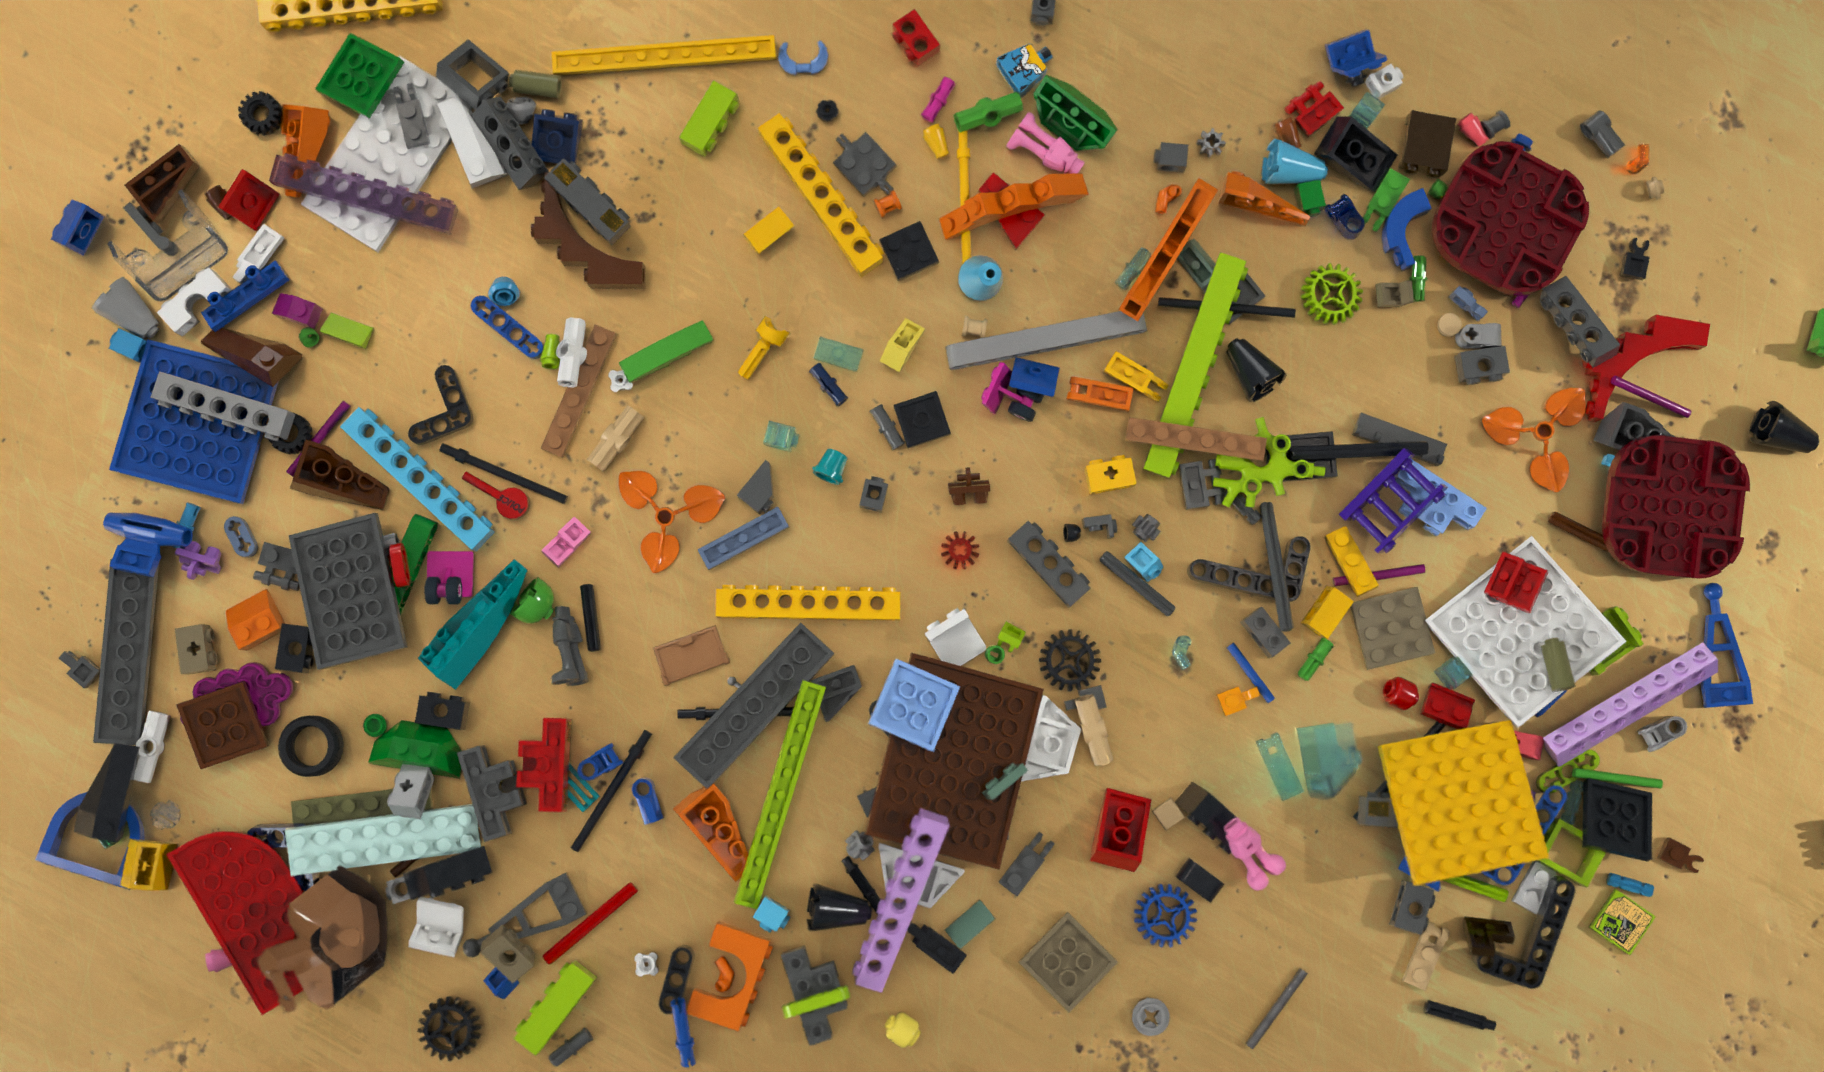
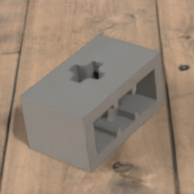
[387,764,434,819]

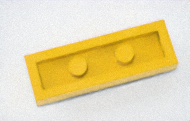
[1324,526,1379,597]

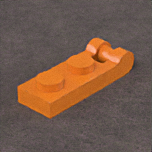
[1066,377,1134,412]

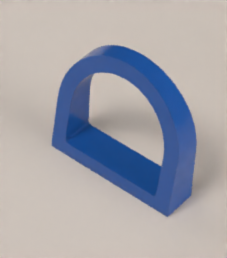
[35,792,145,890]

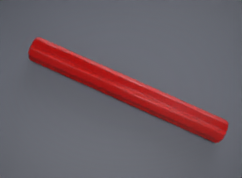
[542,882,638,965]

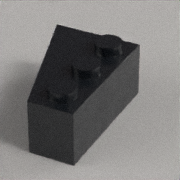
[1175,782,1242,854]
[403,846,493,900]

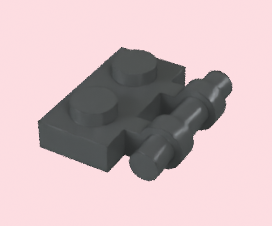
[1179,459,1225,510]
[253,542,300,591]

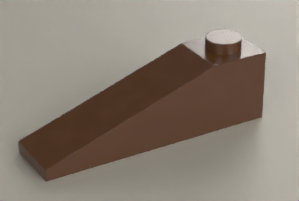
[201,328,303,387]
[290,440,389,510]

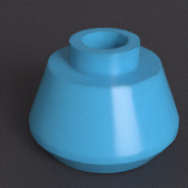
[488,277,520,306]

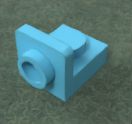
[1125,542,1164,582]

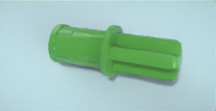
[1409,255,1428,301]
[1298,638,1334,681]

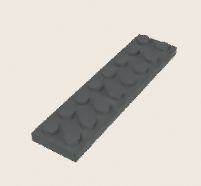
[93,559,159,745]
[673,623,834,789]

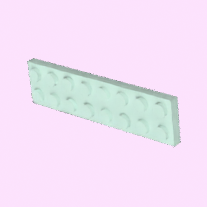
[285,804,481,876]

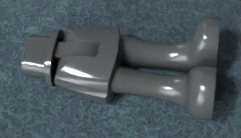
[551,606,589,686]

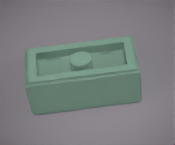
[1177,239,1215,289]
[945,900,995,949]

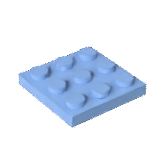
[868,659,960,752]

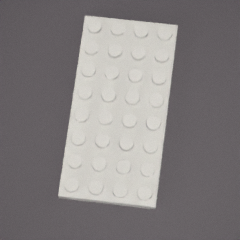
[301,55,473,252]

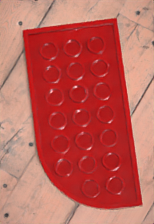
[166,831,304,1015]

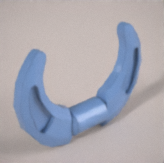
[778,41,828,75]

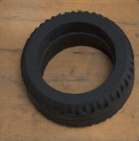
[278,716,344,777]

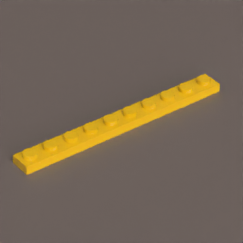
[551,35,776,76]

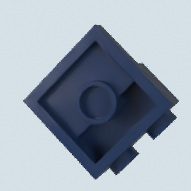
[531,109,583,164]

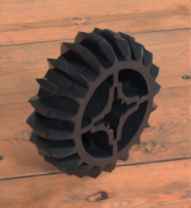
[1039,629,1101,692]
[417,996,482,1061]

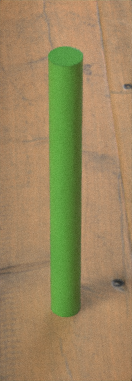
[1572,768,1663,789]

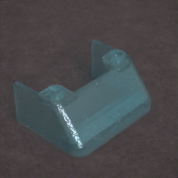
[1297,722,1362,799]

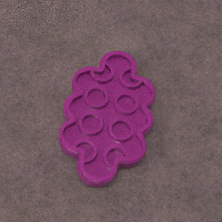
[180,662,293,726]

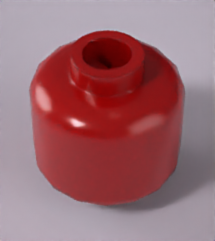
[1383,677,1419,710]

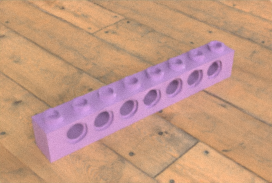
[1543,642,1718,767]
[852,809,949,993]

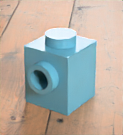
[753,895,791,933]

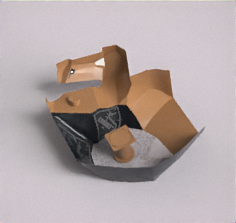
[257,865,388,1012]

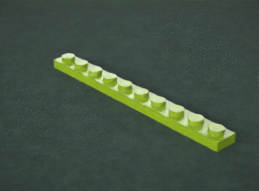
[734,680,826,909]

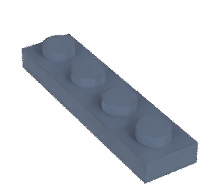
[698,507,789,570]

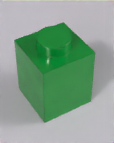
[1294,180,1326,217]

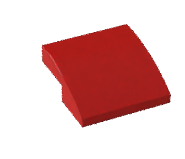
[1484,551,1548,614]

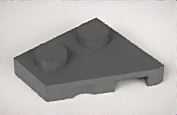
[811,665,862,722]

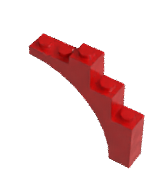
[1583,314,1710,422]

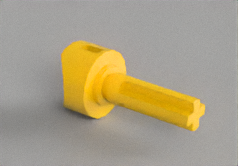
[737,316,790,380]

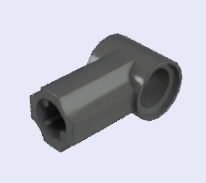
[1580,110,1625,158]

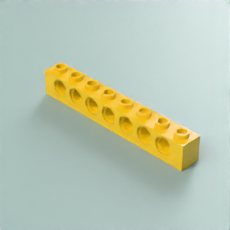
[257,0,443,32]
[757,113,884,278]
[716,585,901,621]

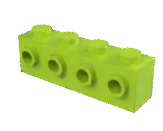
[514,960,597,1056]

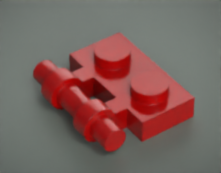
[1284,81,1344,137]

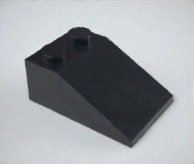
[1314,116,1398,193]

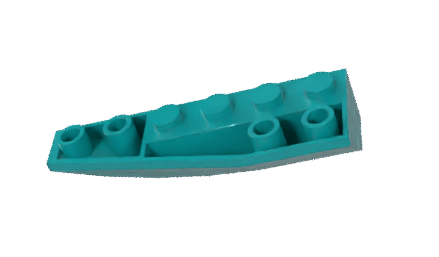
[418,559,528,690]

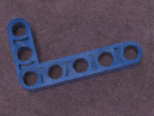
[1480,786,1567,885]

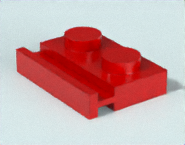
[1421,682,1475,730]

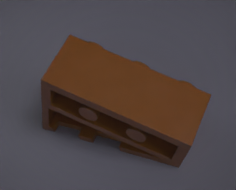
[124,144,200,224]

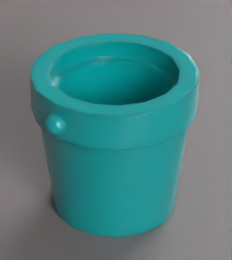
[812,448,848,485]

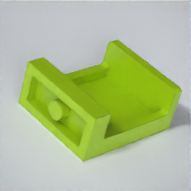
[1589,606,1644,676]

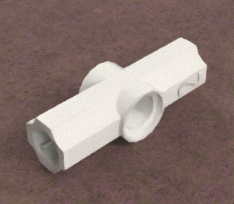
[556,317,587,388]
[134,711,170,783]

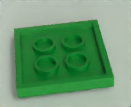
[315,33,405,119]

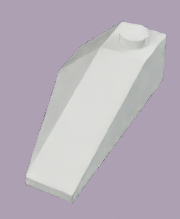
[437,96,509,188]

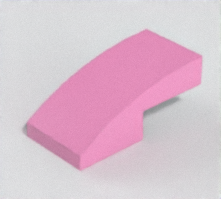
[542,517,591,567]

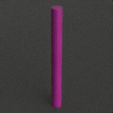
[1611,376,1691,418]
[286,400,350,477]
[1333,564,1425,587]

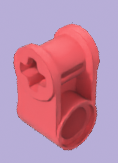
[1514,730,1544,761]

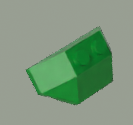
[1033,75,1118,151]
[368,720,462,779]

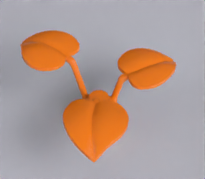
[1482,388,1586,493]
[618,471,725,573]

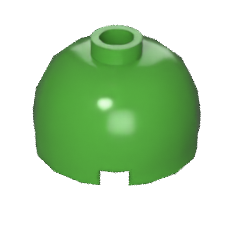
[510,577,554,624]

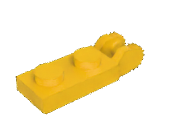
[1103,351,1169,402]

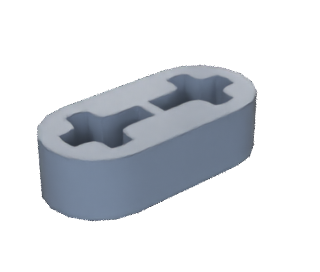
[224,516,258,558]

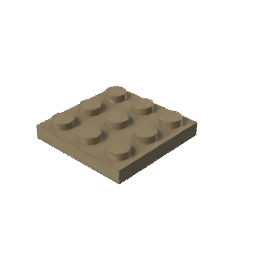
[1350,587,1435,670]
[1019,912,1118,1012]

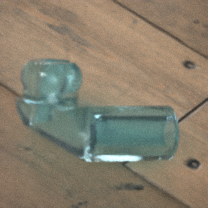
[1172,635,1192,670]

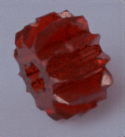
[941,531,979,570]

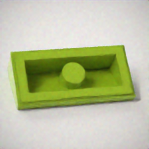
[320,313,374,349]

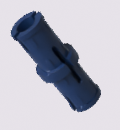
[809,363,848,407]

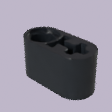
[1175,858,1225,903]

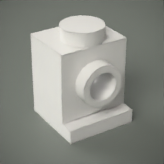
[1365,64,1403,101]

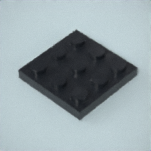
[1582,778,1652,862]

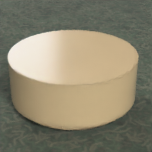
[1437,313,1462,337]

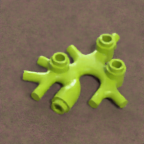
[1213,417,1325,508]

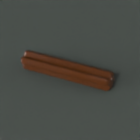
[1548,512,1608,551]

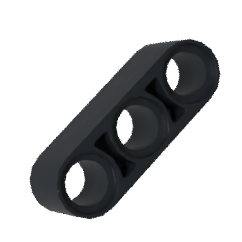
[659,945,695,1014]

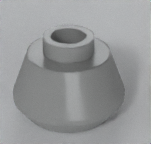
[506,97,536,124]

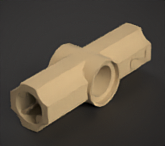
[587,405,644,472]
[1075,694,1114,766]

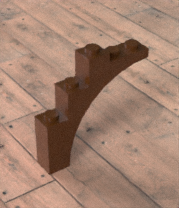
[531,172,645,289]

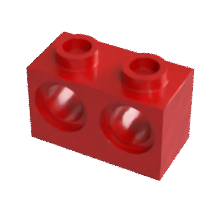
[891,9,940,66]

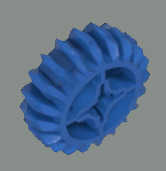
[1134,884,1197,948]

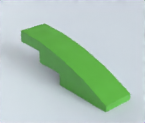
[619,320,713,383]

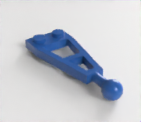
[1701,583,1753,708]

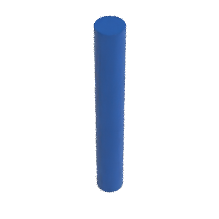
[1227,643,1275,703]

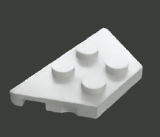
[1021,695,1081,782]
[879,843,965,908]

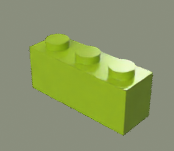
[679,80,739,157]

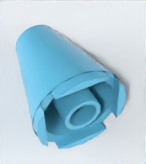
[1262,139,1328,184]
[958,255,1003,301]

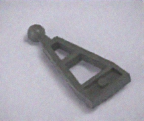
[463,872,587,957]

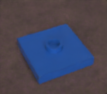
[1009,357,1060,397]

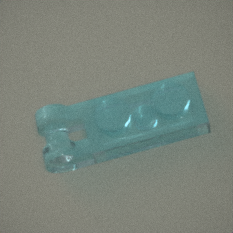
[1256,732,1304,801]

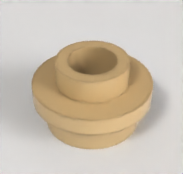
[1646,177,1664,199]

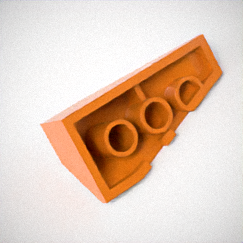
[281,104,330,198]

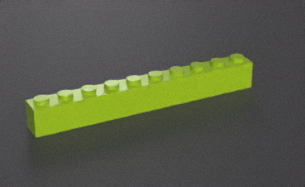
[1143,252,1248,479]

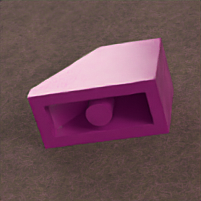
[272,293,323,330]

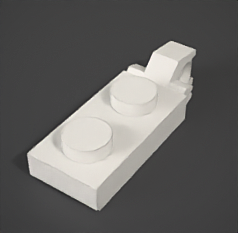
[233,224,284,284]

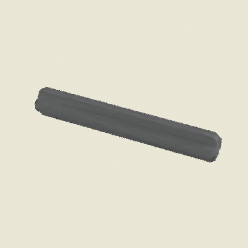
[1100,551,1176,616]

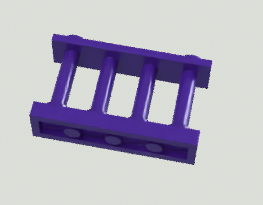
[1339,448,1448,553]

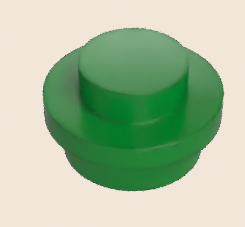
[363,714,387,737]

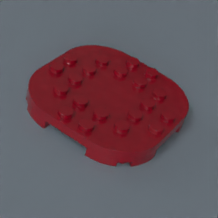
[1432,141,1589,296]
[1602,435,1750,579]

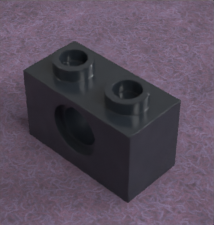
[275,623,314,673]
[415,692,470,730]

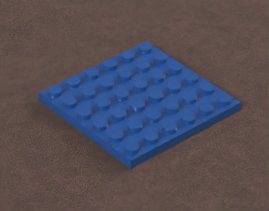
[109,339,278,504]

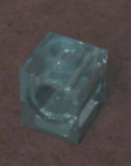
[1349,92,1385,129]
[763,421,799,452]
[1434,656,1473,689]

